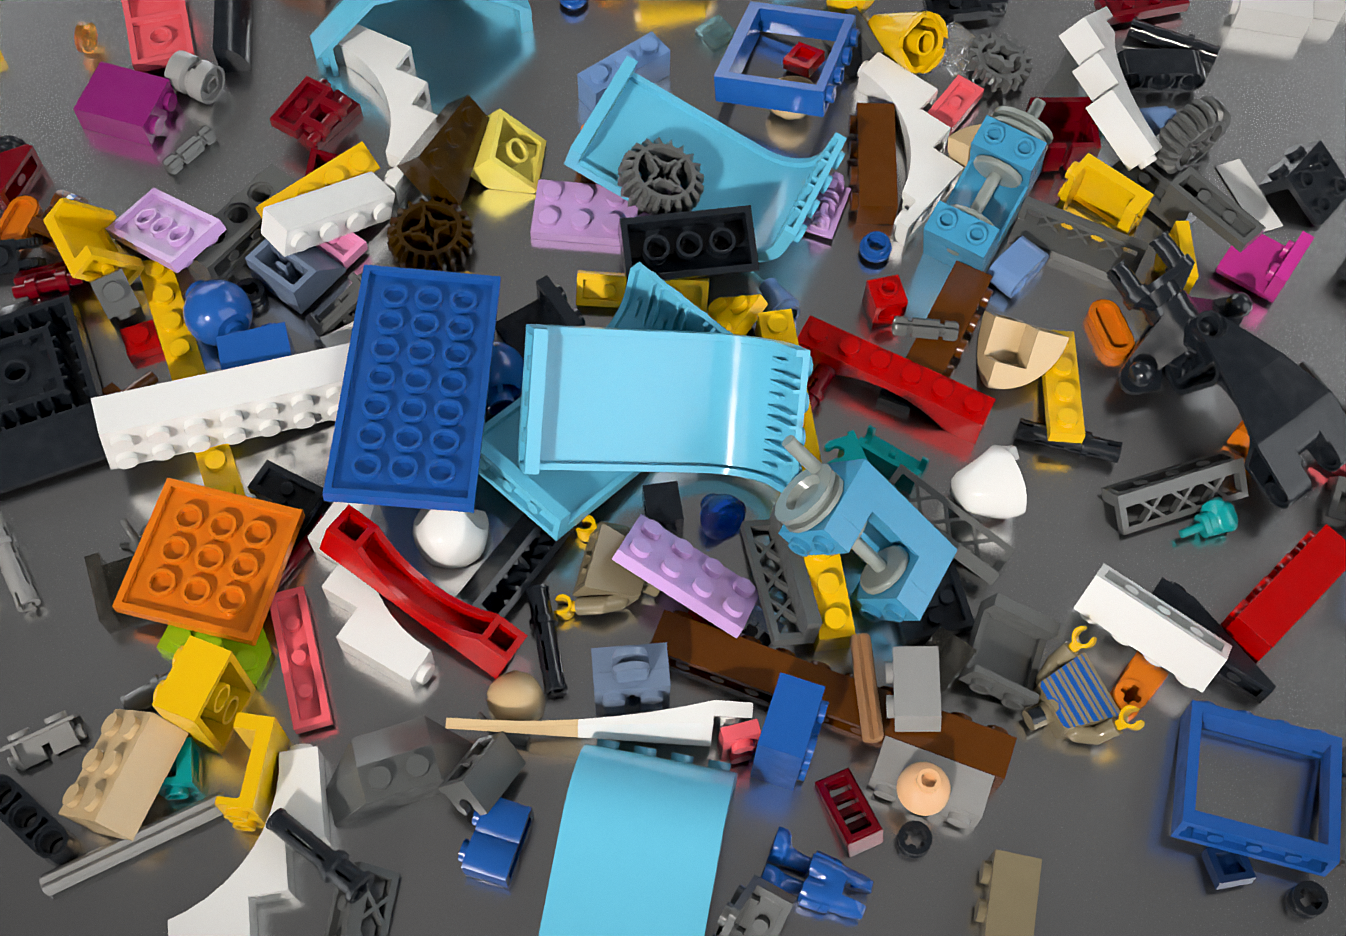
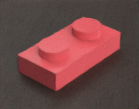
[927,74,984,136]
[716,719,761,764]

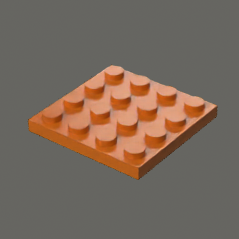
[112,478,305,646]

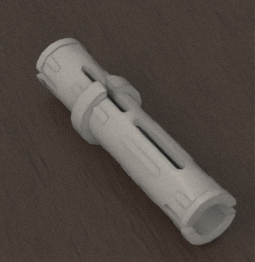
[0,511,41,612]

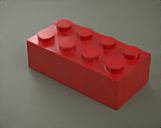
[1220,524,1346,664]

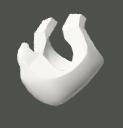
[951,445,1027,519]
[412,509,489,569]

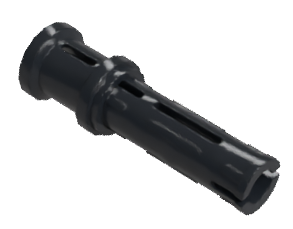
[266,808,375,904]

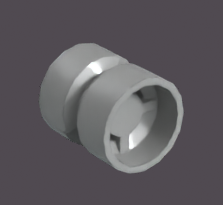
[164,50,225,104]

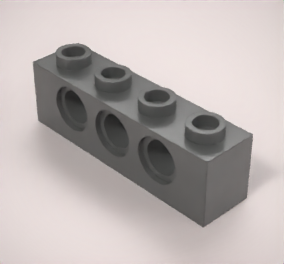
[189,164,297,280]

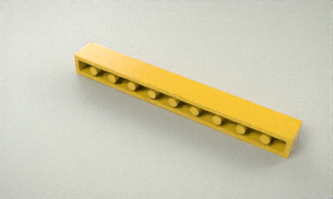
[755,309,856,652]

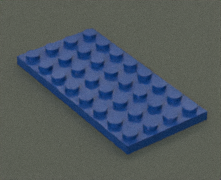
[323,264,501,513]

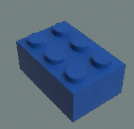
[750,672,829,791]

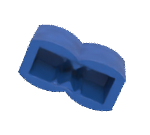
[458,797,534,888]

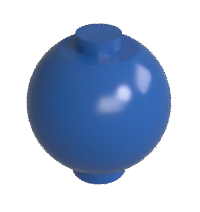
[183,279,253,346]
[486,341,524,415]

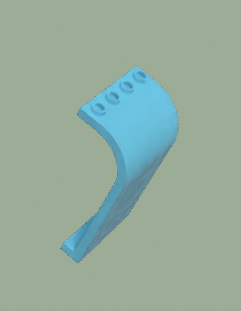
[564,55,847,262]
[479,262,733,541]
[517,324,813,493]
[539,739,738,936]

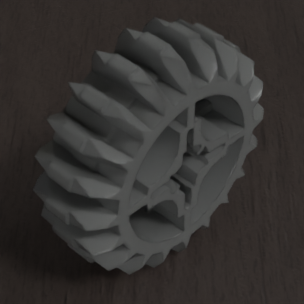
[1154,95,1231,174]
[617,137,704,215]

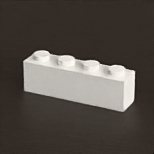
[261,171,395,257]
[1074,563,1232,692]

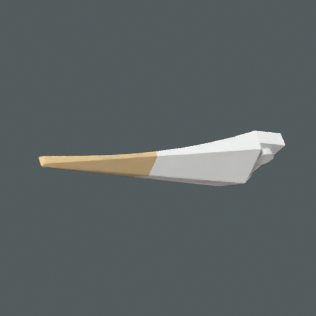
[445,700,753,746]

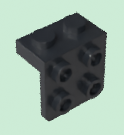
[1259,140,1346,226]
[496,275,585,360]

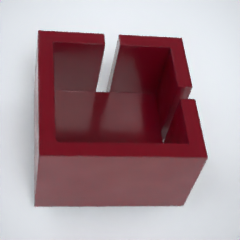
[1025,97,1101,171]

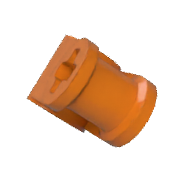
[1110,651,1169,722]

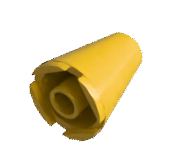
[867,11,948,74]

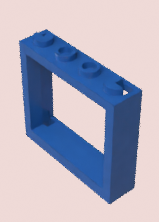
[714,1,860,117]
[1170,700,1342,877]

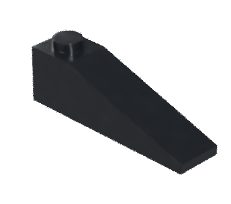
[1151,577,1276,703]

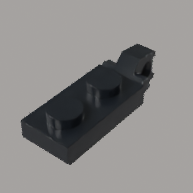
[923,0,1008,23]

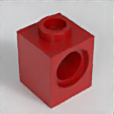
[862,274,908,329]

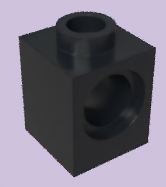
[642,481,684,535]

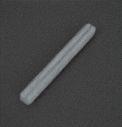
[39,792,225,896]

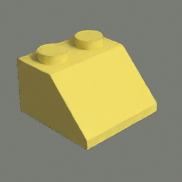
[470,108,547,194]

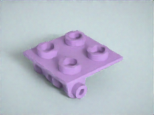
[803,172,851,239]

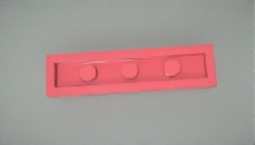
[270,586,333,734]

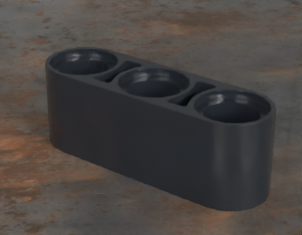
[1117,49,1206,91]
[0,774,80,867]

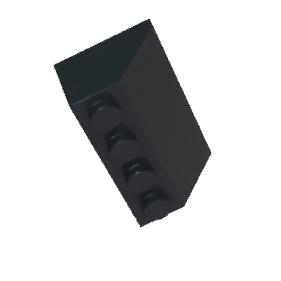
[618,205,759,282]

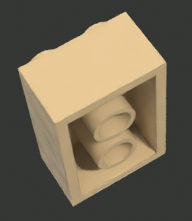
[58,709,189,841]

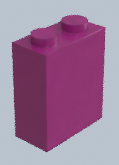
[73,61,177,146]

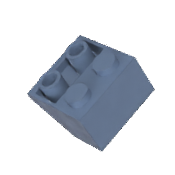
[245,239,346,314]

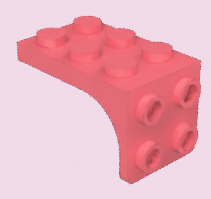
[121,0,196,72]

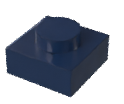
[1201,847,1256,890]

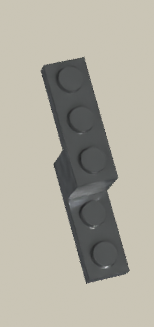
[1112,159,1266,253]

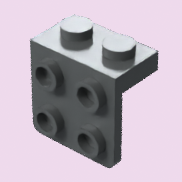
[712,874,797,936]

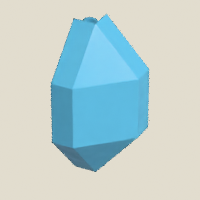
[310,0,533,76]

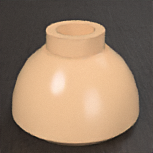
[896,762,951,816]

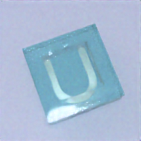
[695,14,736,53]

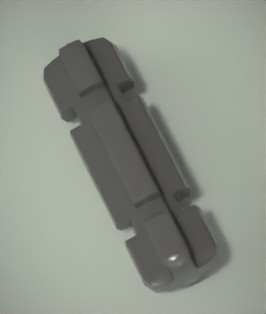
[162,125,217,175]
[892,316,959,341]

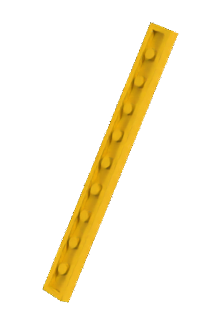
[140,259,247,496]

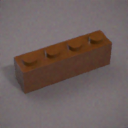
[848,102,898,225]
[906,260,994,378]

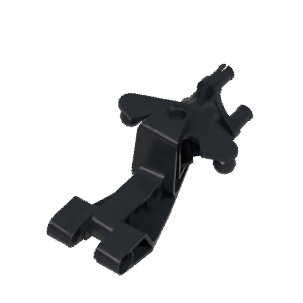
[1107,231,1346,509]

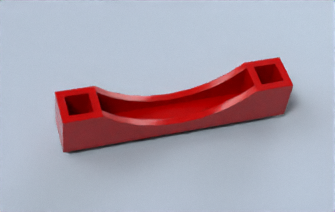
[797,315,996,445]
[319,505,528,679]

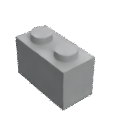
[885,646,942,732]

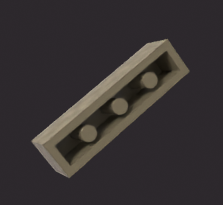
[974,849,1042,936]

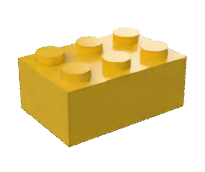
[152,635,256,756]

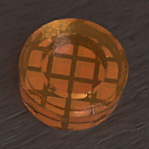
[74,21,98,54]

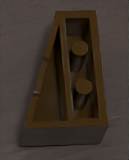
[397,94,489,206]

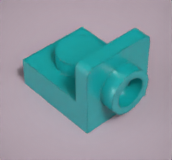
[158,737,201,800]

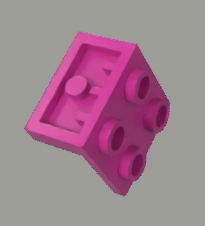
[1215,231,1315,303]

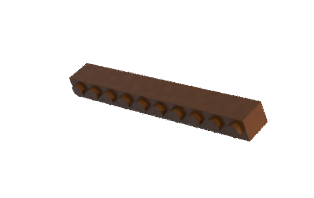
[650,609,1017,789]

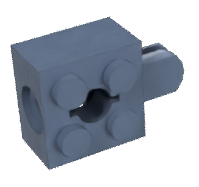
[591,642,671,717]

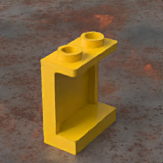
[1057,153,1154,249]
[43,198,145,285]
[214,712,290,832]

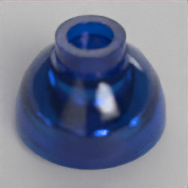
[700,493,746,540]

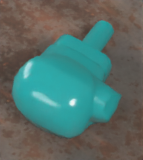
[1178,497,1238,538]

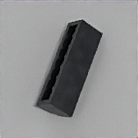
[212,0,254,73]
[456,513,582,618]

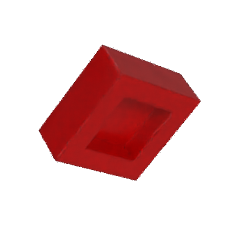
[783,42,825,78]
[120,319,164,363]

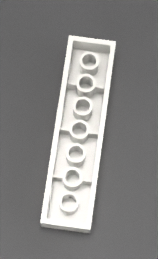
[91,343,350,470]

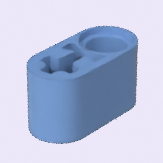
[987,236,1049,298]

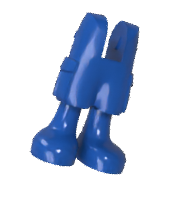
[761,826,874,919]

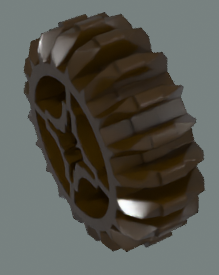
[387,195,475,272]

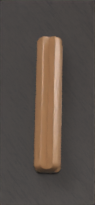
[850,633,884,743]

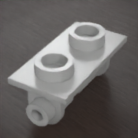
[0,710,87,771]

